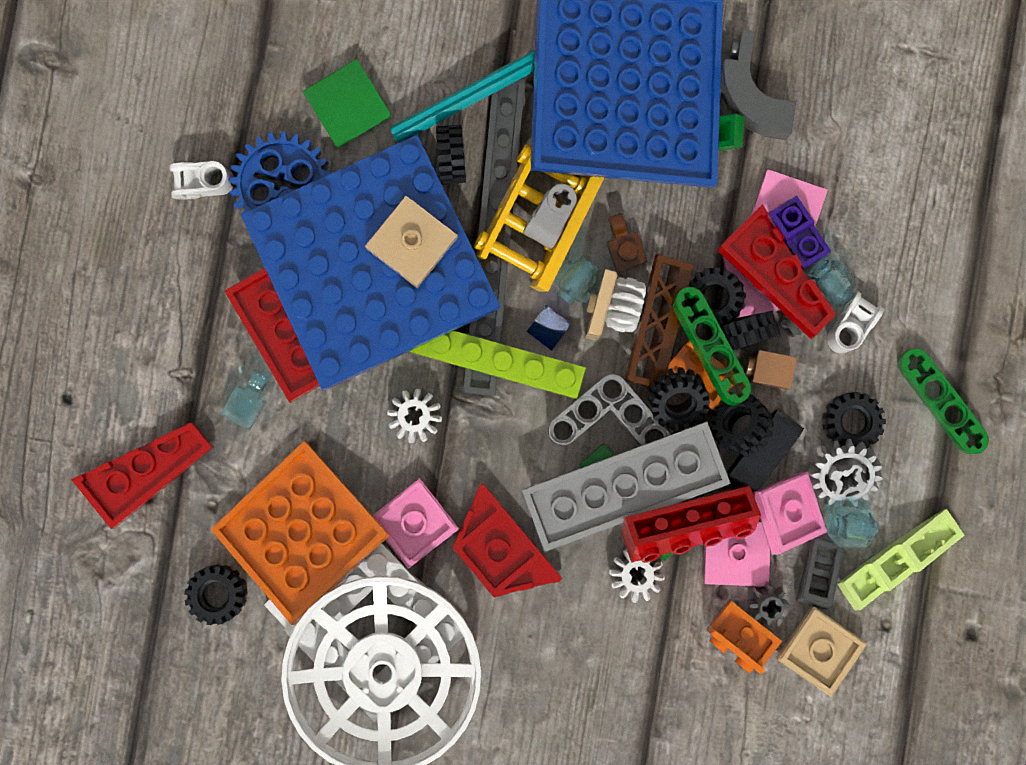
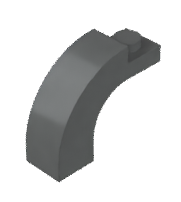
[720,29,796,140]

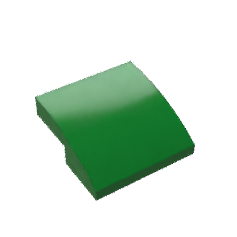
[302,59,391,149]

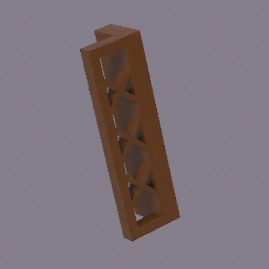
[624,254,694,388]

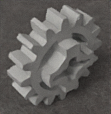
[809,439,883,508]

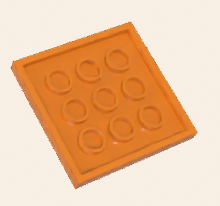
[210,441,390,625]

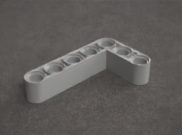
[548,374,711,501]

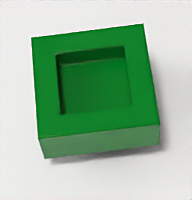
[718,114,744,152]

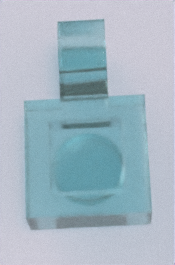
[221,371,270,430]

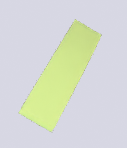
[837,509,965,611]

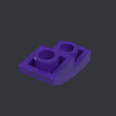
[769,196,831,270]

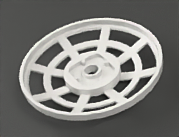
[281,576,481,765]

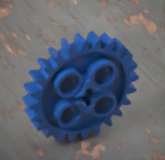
[228,131,332,214]

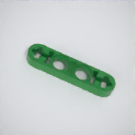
[673,287,751,406]
[897,349,989,454]

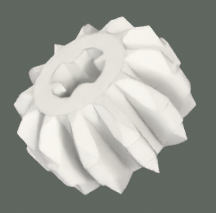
[605,277,646,332]
[387,389,442,443]
[609,549,665,603]

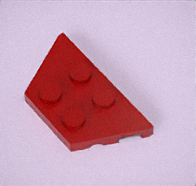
[453,483,562,597]

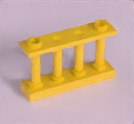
[474,143,604,292]

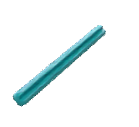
[391,50,535,143]

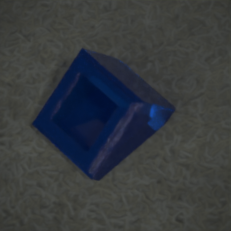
[526,305,571,351]

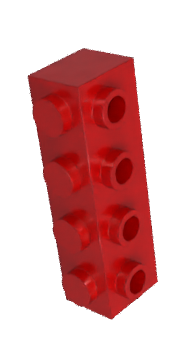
[621,486,761,563]

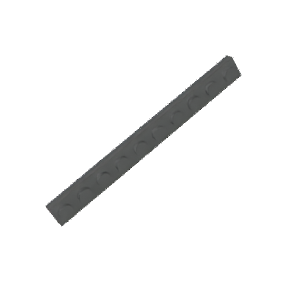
[463,79,525,396]

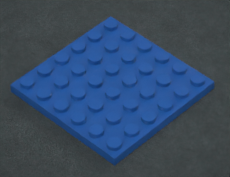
[531,0,723,188]
[240,135,501,391]

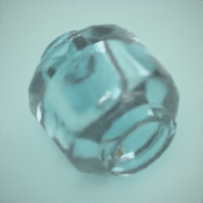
[555,256,602,305]
[808,259,856,306]
[827,505,878,549]

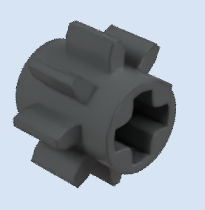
[747,582,790,625]

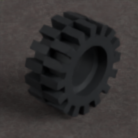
[436,124,466,185]
[685,267,746,326]
[721,310,781,351]
[647,367,710,430]
[822,392,886,449]
[710,394,774,456]
[184,564,247,625]

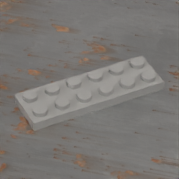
[522,422,730,552]

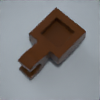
[606,213,648,273]

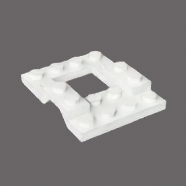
[264,542,463,722]

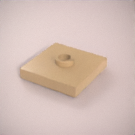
[365,196,458,288]
[585,269,618,341]
[776,606,868,697]

